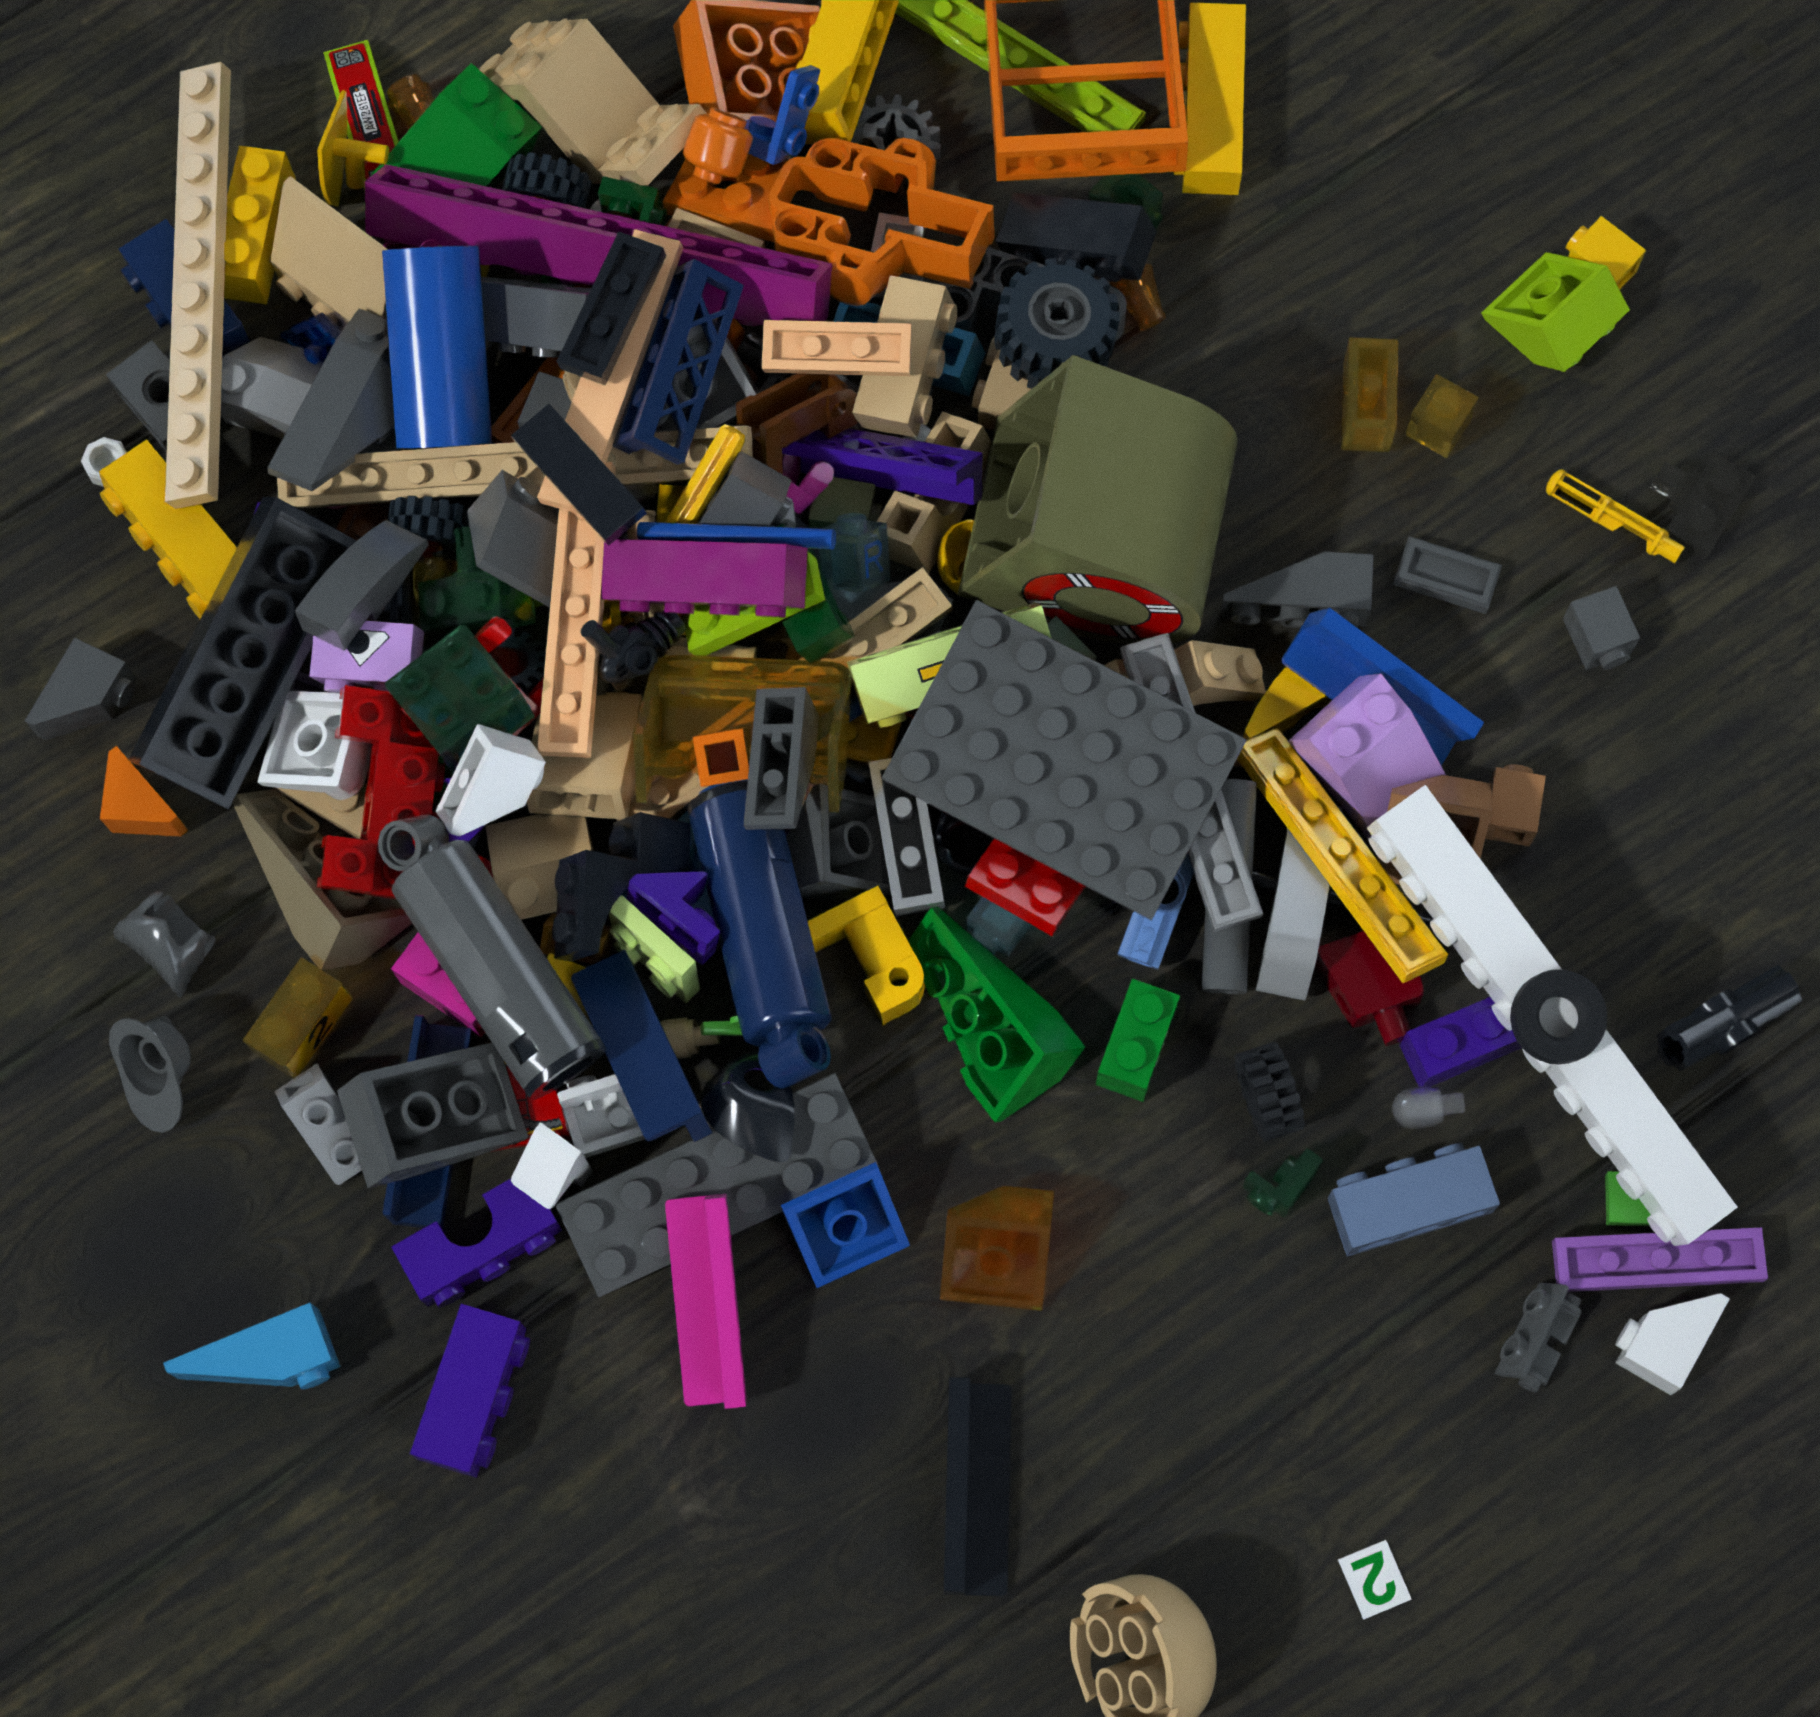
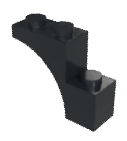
[552,812,691,962]

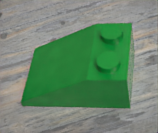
[371,63,542,188]

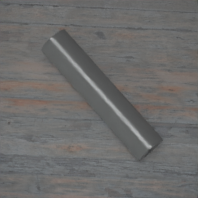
[1201,779,1257,994]

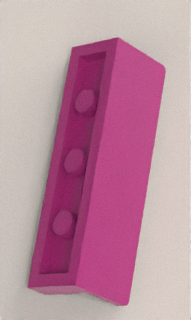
[665,1193,747,1409]

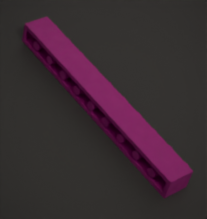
[365,164,833,326]

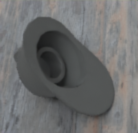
[109,1016,191,1133]

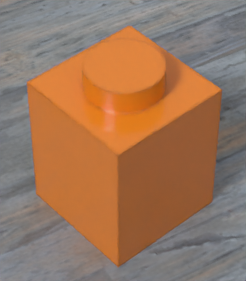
[692,727,750,787]

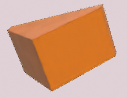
[100,746,188,837]

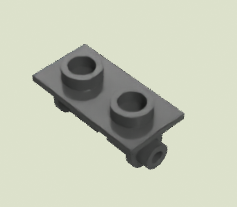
[1495,1282,1582,1393]

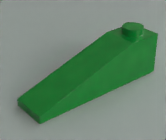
[908,906,1085,1123]

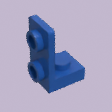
[745,65,820,165]

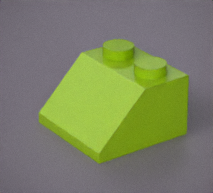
[1481,252,1630,372]

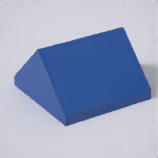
[781,1162,910,1288]

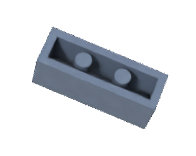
[1327,1143,1500,1257]

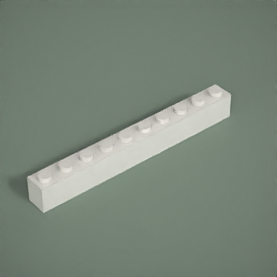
[1367,785,1738,1246]

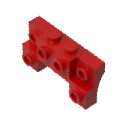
[316,685,445,900]

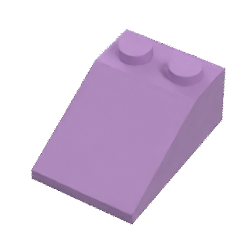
[1288,674,1446,840]

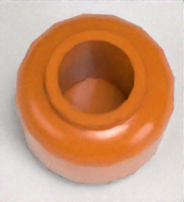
[683,108,753,184]

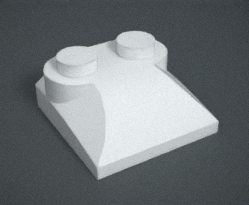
[258,691,374,800]

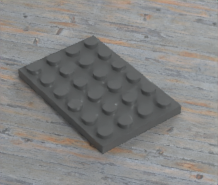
[882,600,1247,921]

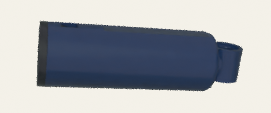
[687,780,832,1089]

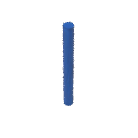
[637,522,836,550]

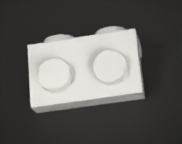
[557,1074,676,1158]

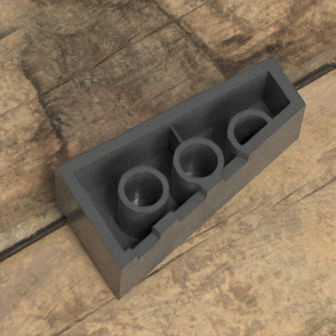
[481,276,591,357]

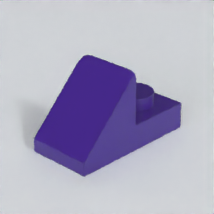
[626,872,720,966]

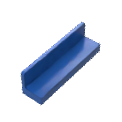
[1282,608,1484,766]

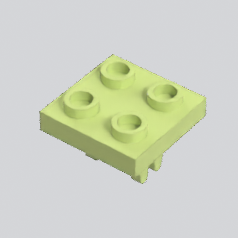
[609,895,700,1003]

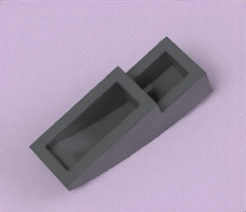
[295,520,429,651]

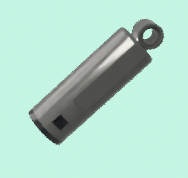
[378,815,607,1100]

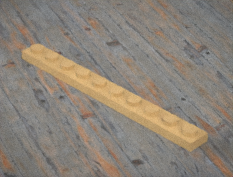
[165,62,231,509]
[277,425,753,509]

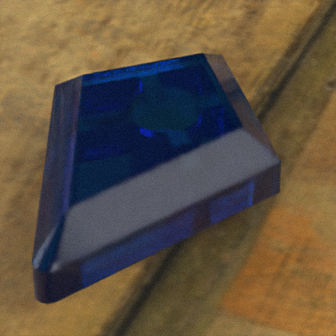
[280,312,342,364]

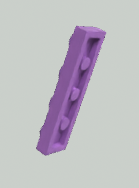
[1552,1227,1768,1292]

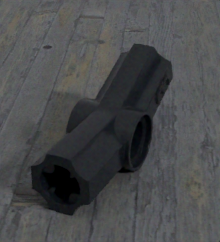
[1656,965,1803,1072]

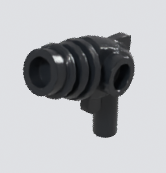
[580,611,686,691]

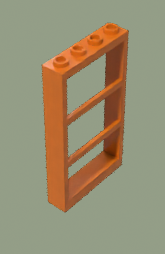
[984,0,1188,181]

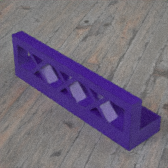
[782,428,983,505]

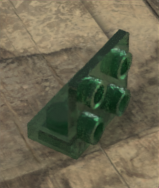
[385,625,535,774]

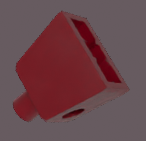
[1315,931,1424,1046]

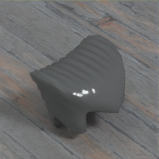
[113,891,216,997]

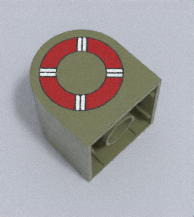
[957,355,1238,645]

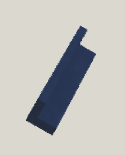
[613,259,744,465]

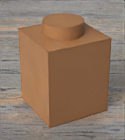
[1485,764,1546,846]

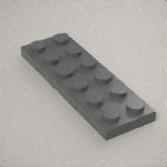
[555,1072,879,1298]

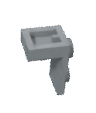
[275,1063,362,1185]

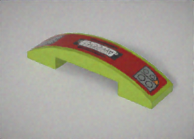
[323,40,399,191]

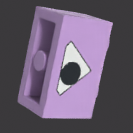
[309,621,424,697]

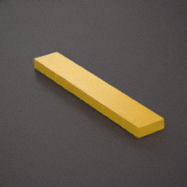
[1237,727,1448,983]

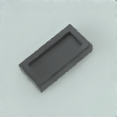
[1393,536,1502,614]

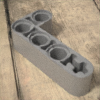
[1255,806,1343,1001]

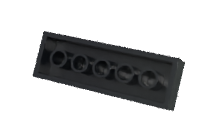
[128,497,356,809]

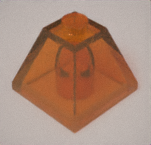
[940,1186,1054,1311]

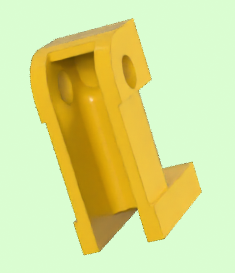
[808,886,925,1025]

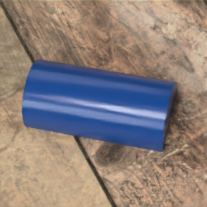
[382,246,492,448]

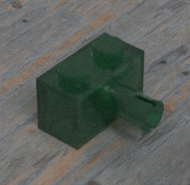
[418,527,536,637]

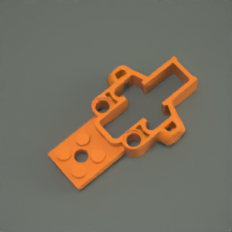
[663,138,995,306]

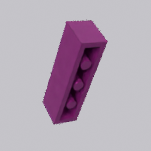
[601,539,808,618]

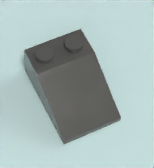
[337,1043,529,1188]

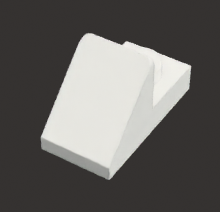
[511,1122,593,1209]

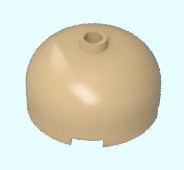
[1070,1574,1217,1717]

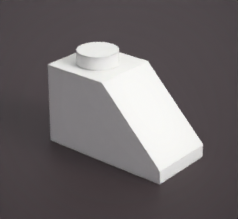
[436,724,546,837]
[1615,1293,1730,1395]

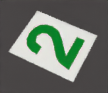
[1338,1540,1412,1620]

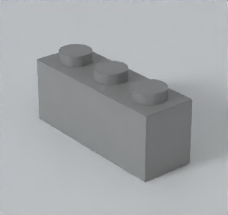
[869,758,945,917]

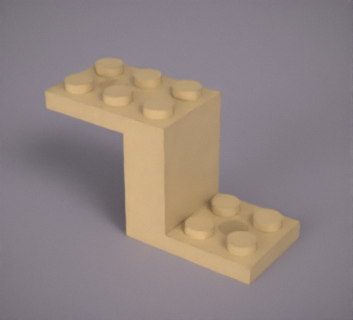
[479,19,707,185]

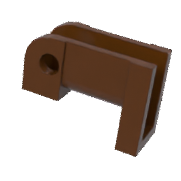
[736,373,858,475]

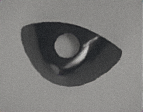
[700,1049,795,1162]

